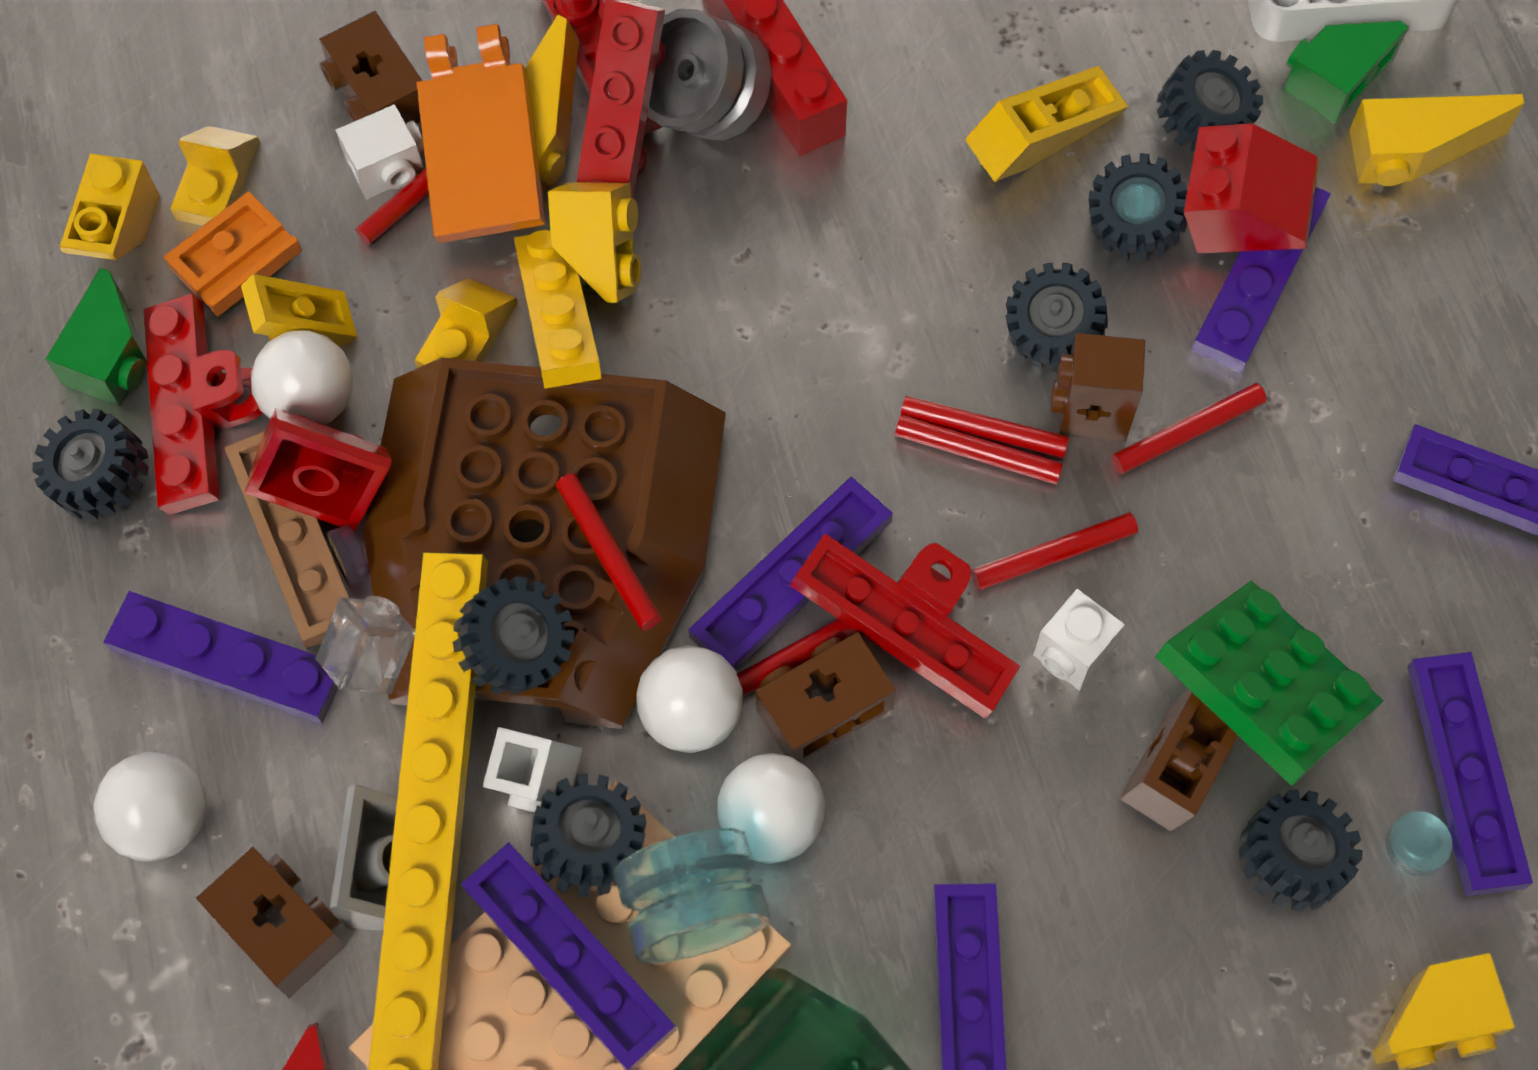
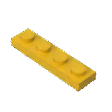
[514,230,602,389]

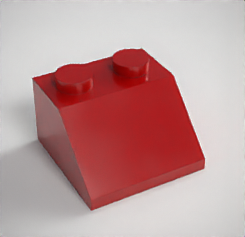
[1184,123,1319,253]
[244,408,392,532]

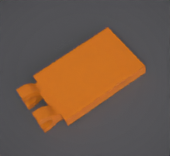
[417,24,546,243]

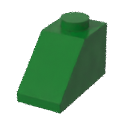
[1284,21,1409,124]
[45,268,147,407]

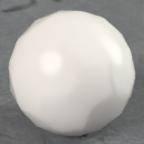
[251,330,353,425]
[636,645,743,753]
[93,752,207,861]
[717,753,826,864]

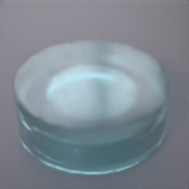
[1386,812,1452,876]

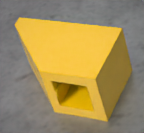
[59,153,160,260]
[548,182,641,303]
[1372,953,1515,1070]

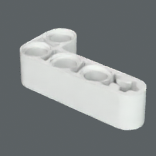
[1247,0,1458,42]

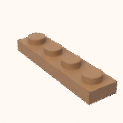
[224,431,361,649]

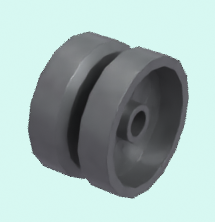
[647,9,772,141]

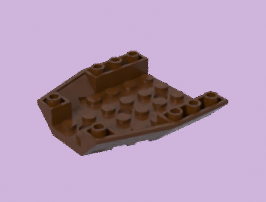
[363,358,726,729]

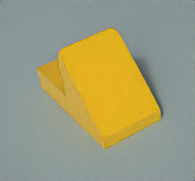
[170,126,260,226]
[241,274,358,346]
[414,278,518,368]

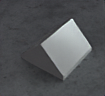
[330,784,397,931]

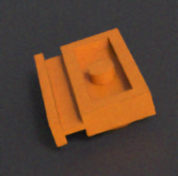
[163,191,302,317]

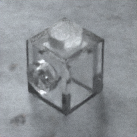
[315,596,415,694]

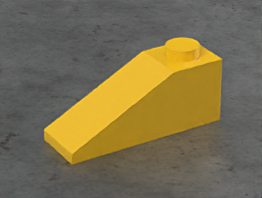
[525,15,579,194]
[964,65,1129,182]
[1349,94,1525,186]

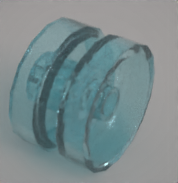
[612,828,770,964]

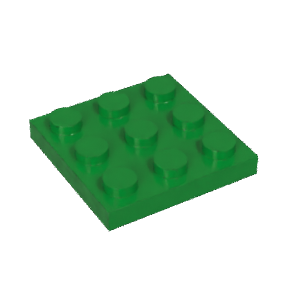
[1155,580,1384,786]

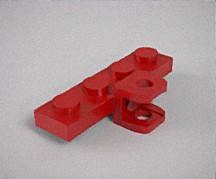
[143,293,263,515]
[789,534,1020,719]

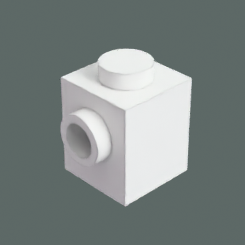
[336,104,424,200]
[1033,589,1125,691]
[483,727,583,812]

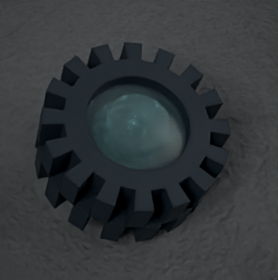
[1088,153,1187,261]

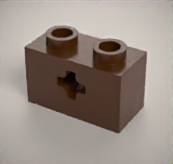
[319,11,423,124]
[1050,333,1146,441]
[755,632,896,763]
[1119,689,1238,831]
[196,847,345,998]

